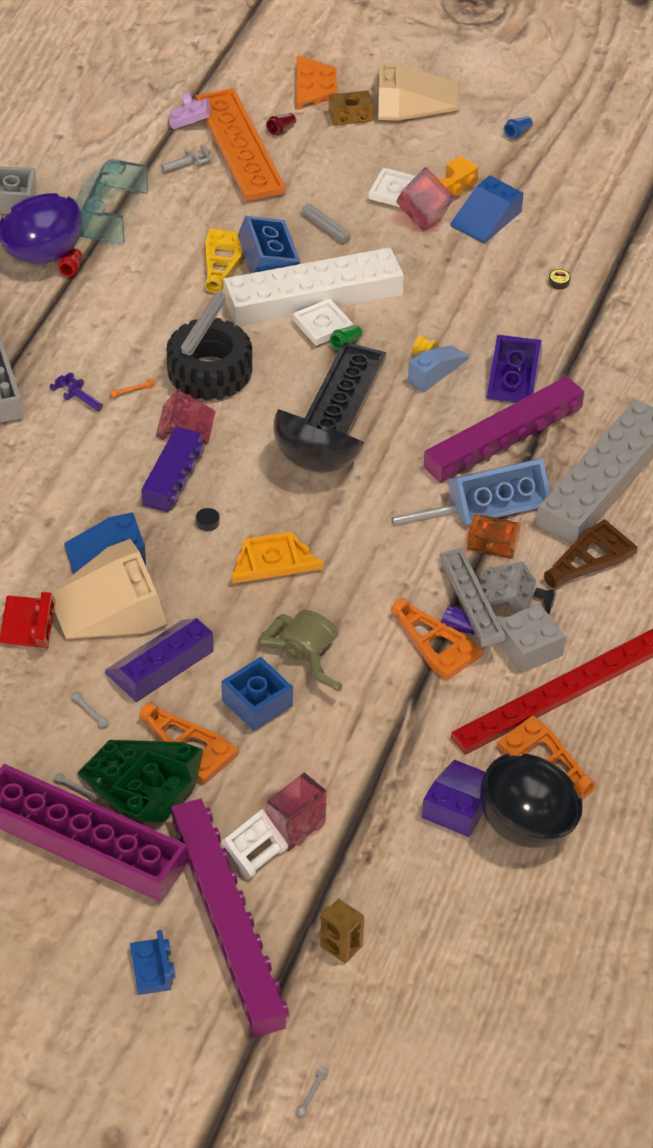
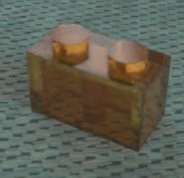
[467,513,521,559]

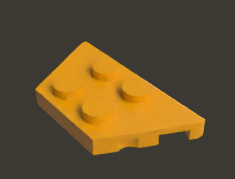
[232,532,323,584]

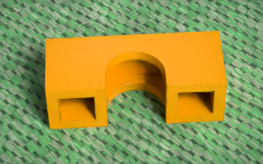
[416,155,479,211]

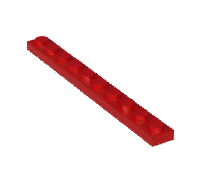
[451,629,653,755]

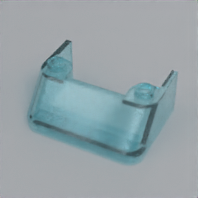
[75,159,148,245]

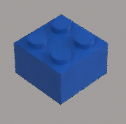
[221,657,293,731]

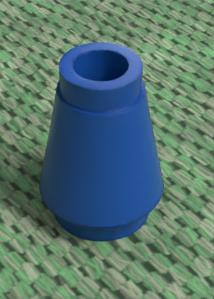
[504,116,533,139]

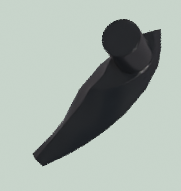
[534,588,556,615]

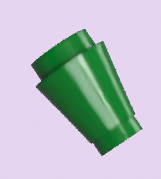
[330,325,363,350]

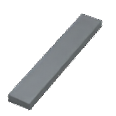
[439,548,506,647]

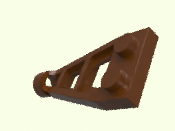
[544,519,638,588]

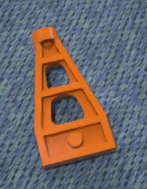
[391,597,483,681]
[139,702,239,785]
[497,716,596,798]

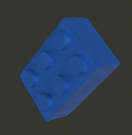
[237,216,300,273]

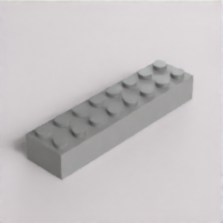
[536,399,653,545]

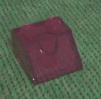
[396,167,455,232]

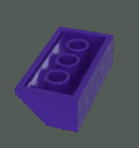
[105,618,214,702]

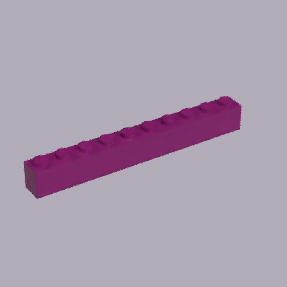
[171,798,289,1038]

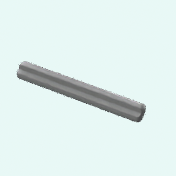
[181,292,226,356]

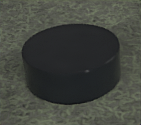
[196,508,220,531]

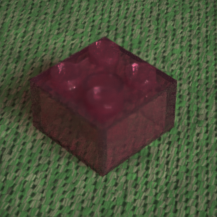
[266,772,327,852]

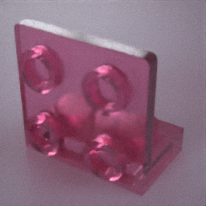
[155,390,215,445]

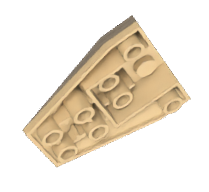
[378,63,459,121]
[51,539,167,639]

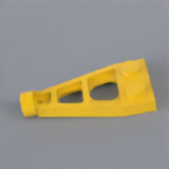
[205,228,245,294]

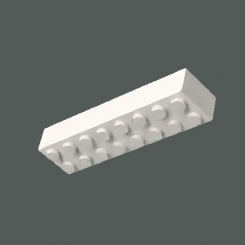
[224,247,404,326]

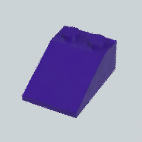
[486,334,543,403]
[422,759,485,837]

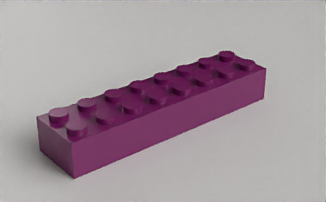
[0,764,188,902]

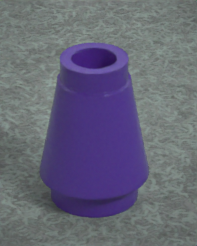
[441,606,474,635]

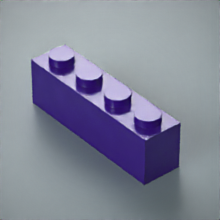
[141,426,205,513]

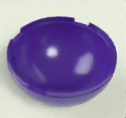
[0,193,83,265]

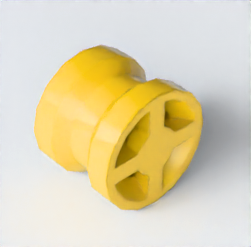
[412,335,439,356]

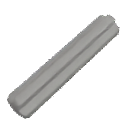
[302,203,350,244]

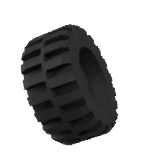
[166,318,252,401]

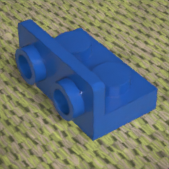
[130,930,175,995]

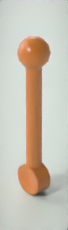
[110,379,154,398]

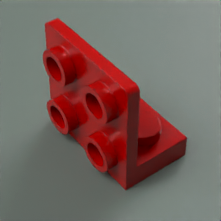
[0,592,56,648]

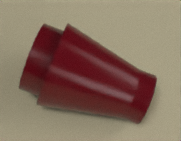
[266,113,296,136]

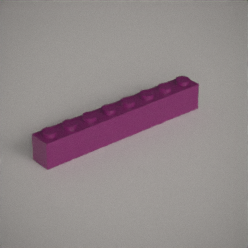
[423,376,585,484]

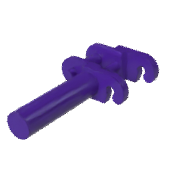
[50,372,103,411]

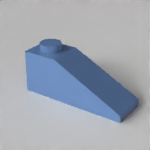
[408,345,469,393]

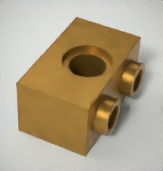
[329,90,374,126]

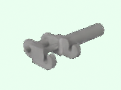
[161,144,213,173]

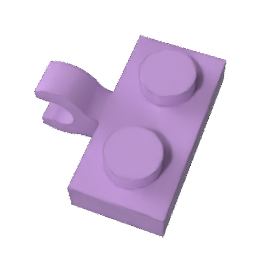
[169,91,210,130]

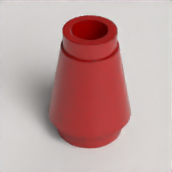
[58,249,82,277]

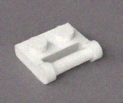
[221,809,288,880]

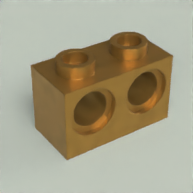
[320,898,364,964]

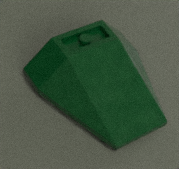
[77,740,203,822]

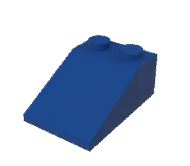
[450,175,524,244]
[64,512,146,574]

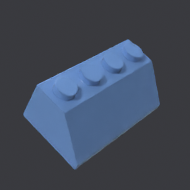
[447,459,550,525]

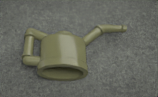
[258,609,342,691]

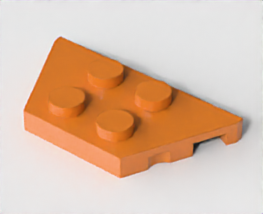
[297,56,337,110]

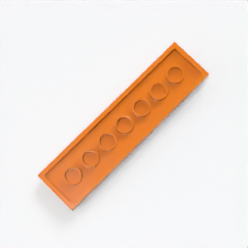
[195,88,286,202]

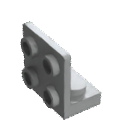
[478,561,536,613]

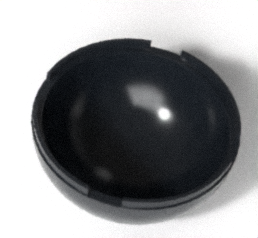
[273,409,364,473]
[480,753,583,848]

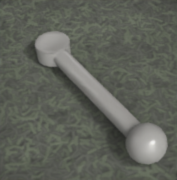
[71,692,108,729]
[54,773,101,801]
[296,1067,328,1117]

